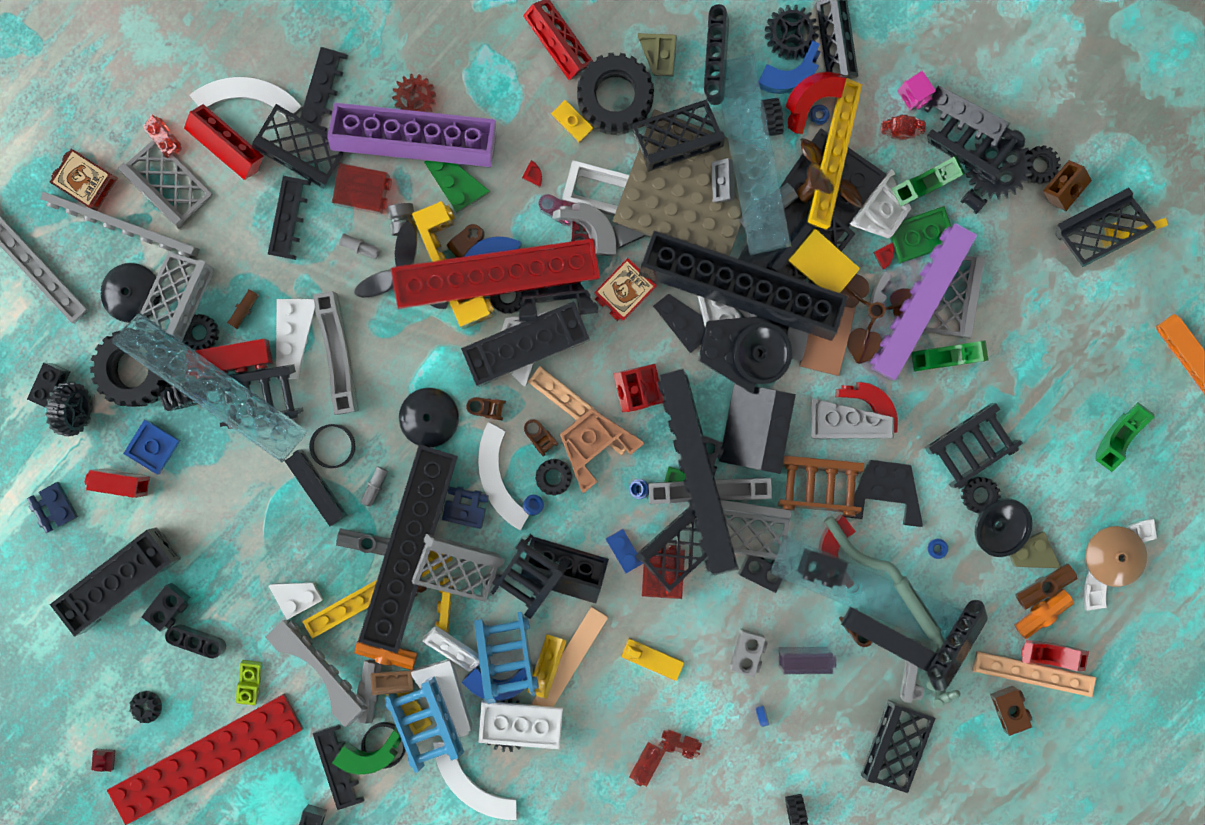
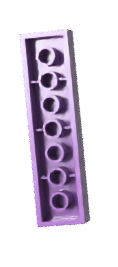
[327,103,496,167]
[870,223,977,381]

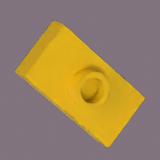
[551,100,593,143]

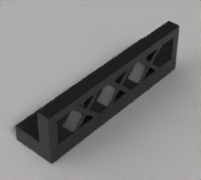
[816,0,859,79]
[285,449,347,527]

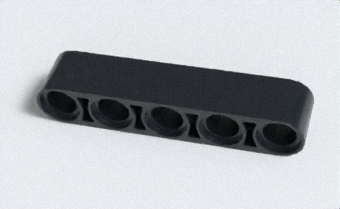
[704,4,729,105]
[927,600,988,691]
[840,607,937,672]

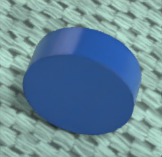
[523,495,544,516]
[756,706,769,727]

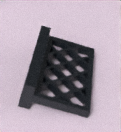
[631,99,726,172]
[251,104,344,189]
[1055,187,1156,267]
[767,210,855,285]
[634,506,707,592]
[861,700,936,793]

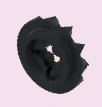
[129,691,162,723]

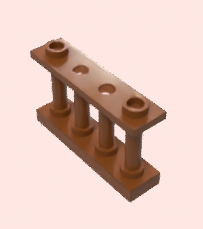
[778,456,864,516]

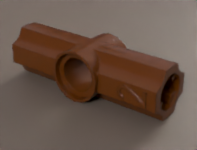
[1015,564,1078,610]

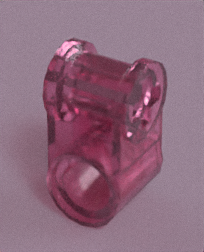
[539,194,572,227]

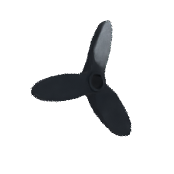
[354,220,448,309]

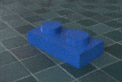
[606,528,643,573]

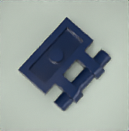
[27,482,78,534]
[442,486,489,529]

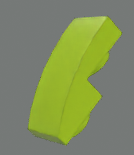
[236,660,262,706]

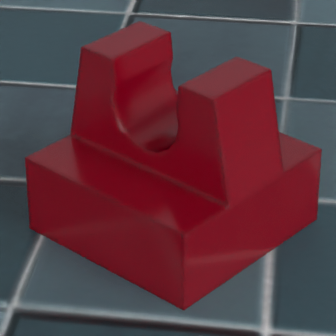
[91,749,116,772]

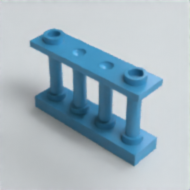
[474,611,539,704]
[385,676,464,773]

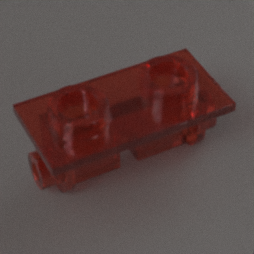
[143,114,182,158]
[658,729,702,759]
[629,742,666,787]

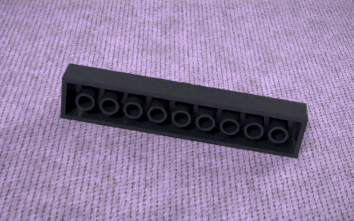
[639,231,848,341]
[658,369,739,576]
[358,444,458,653]

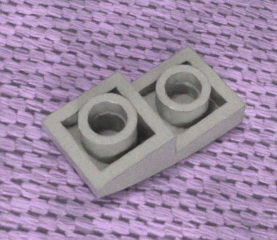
[870,271,892,306]

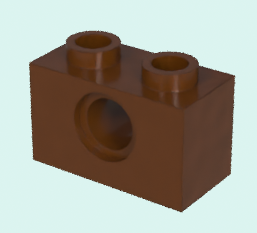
[1043,160,1092,211]
[990,686,1032,736]

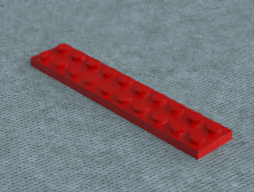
[391,238,600,310]
[107,693,303,825]

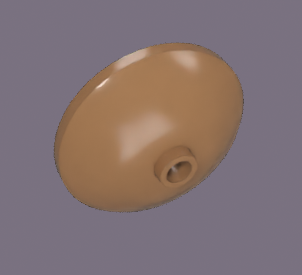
[1085,526,1147,587]

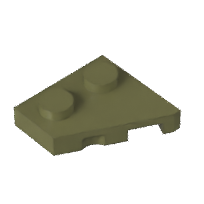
[638,33,677,77]
[1010,531,1060,568]

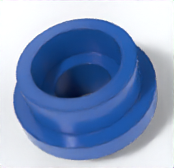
[809,104,830,125]
[629,479,649,499]
[927,539,948,559]

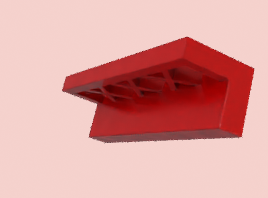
[523,0,594,80]

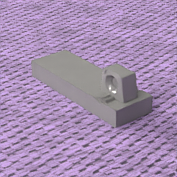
[900,639,924,703]

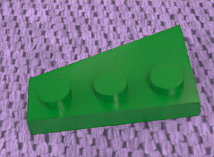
[424,160,490,213]

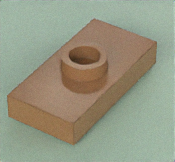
[370,670,413,695]

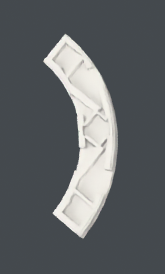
[190,77,303,119]
[478,422,529,531]
[1084,519,1157,611]
[433,741,517,820]

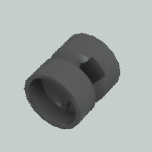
[387,203,417,236]

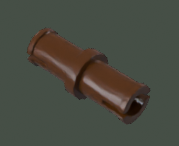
[227,289,259,329]

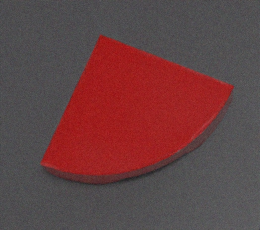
[522,160,542,187]
[873,243,894,270]

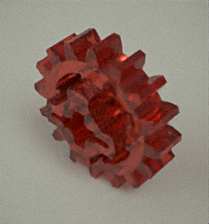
[392,74,437,112]
[881,114,926,140]

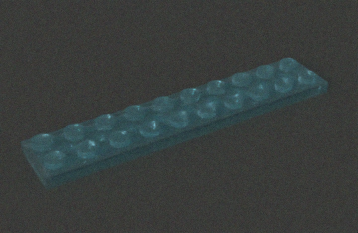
[716,54,791,255]
[112,313,307,463]
[770,535,963,642]

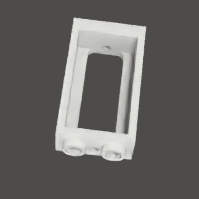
[562,160,629,216]

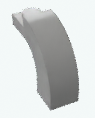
[553,202,616,256]

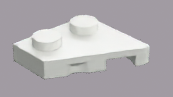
[269,582,324,620]

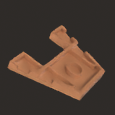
[560,409,644,493]

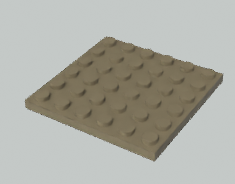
[612,109,766,256]

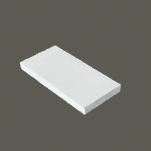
[478,701,563,749]

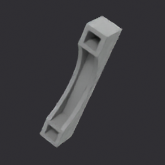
[313,291,358,415]
[648,477,772,504]
[265,620,368,727]

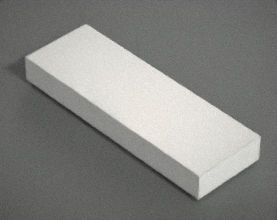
[423,626,480,672]

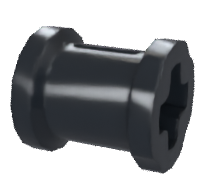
[960,188,988,215]

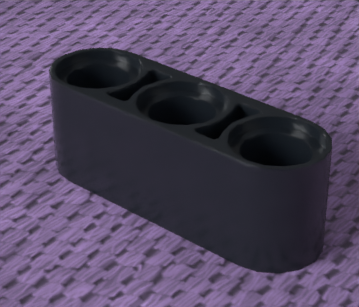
[165,624,226,659]

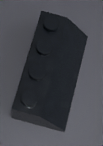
[521,537,609,604]

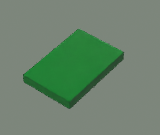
[890,206,951,264]

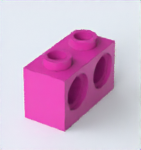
[897,70,936,111]

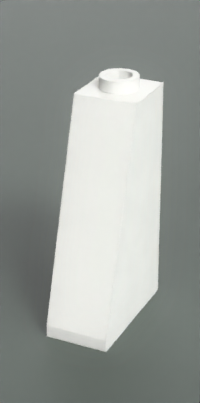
[411,658,473,737]

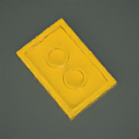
[788,229,860,293]

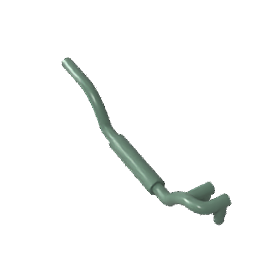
[824,516,961,708]

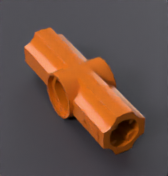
[1014,589,1074,639]
[354,638,418,670]

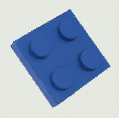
[123,419,181,475]

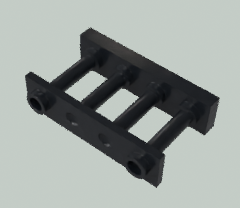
[927,100,1025,184]
[210,364,304,429]
[924,403,1023,489]
[490,534,571,619]

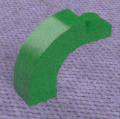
[892,156,966,207]
[911,340,989,372]
[1095,402,1155,472]
[332,727,402,775]

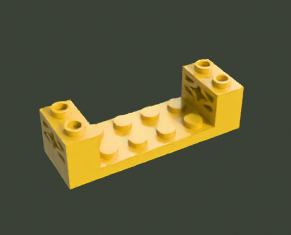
[412,201,495,329]

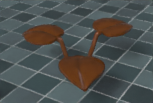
[796,138,863,208]
[840,274,912,364]

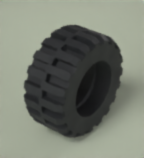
[577,52,654,135]
[90,329,175,407]

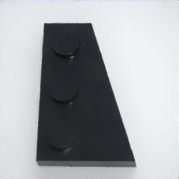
[653,294,705,353]

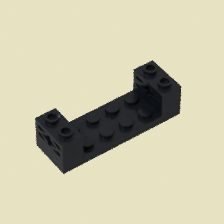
[461,301,590,387]
[49,527,181,637]

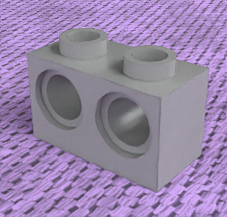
[730,629,767,677]

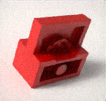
[613,364,664,412]

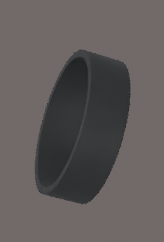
[309,424,356,468]
[361,722,406,769]

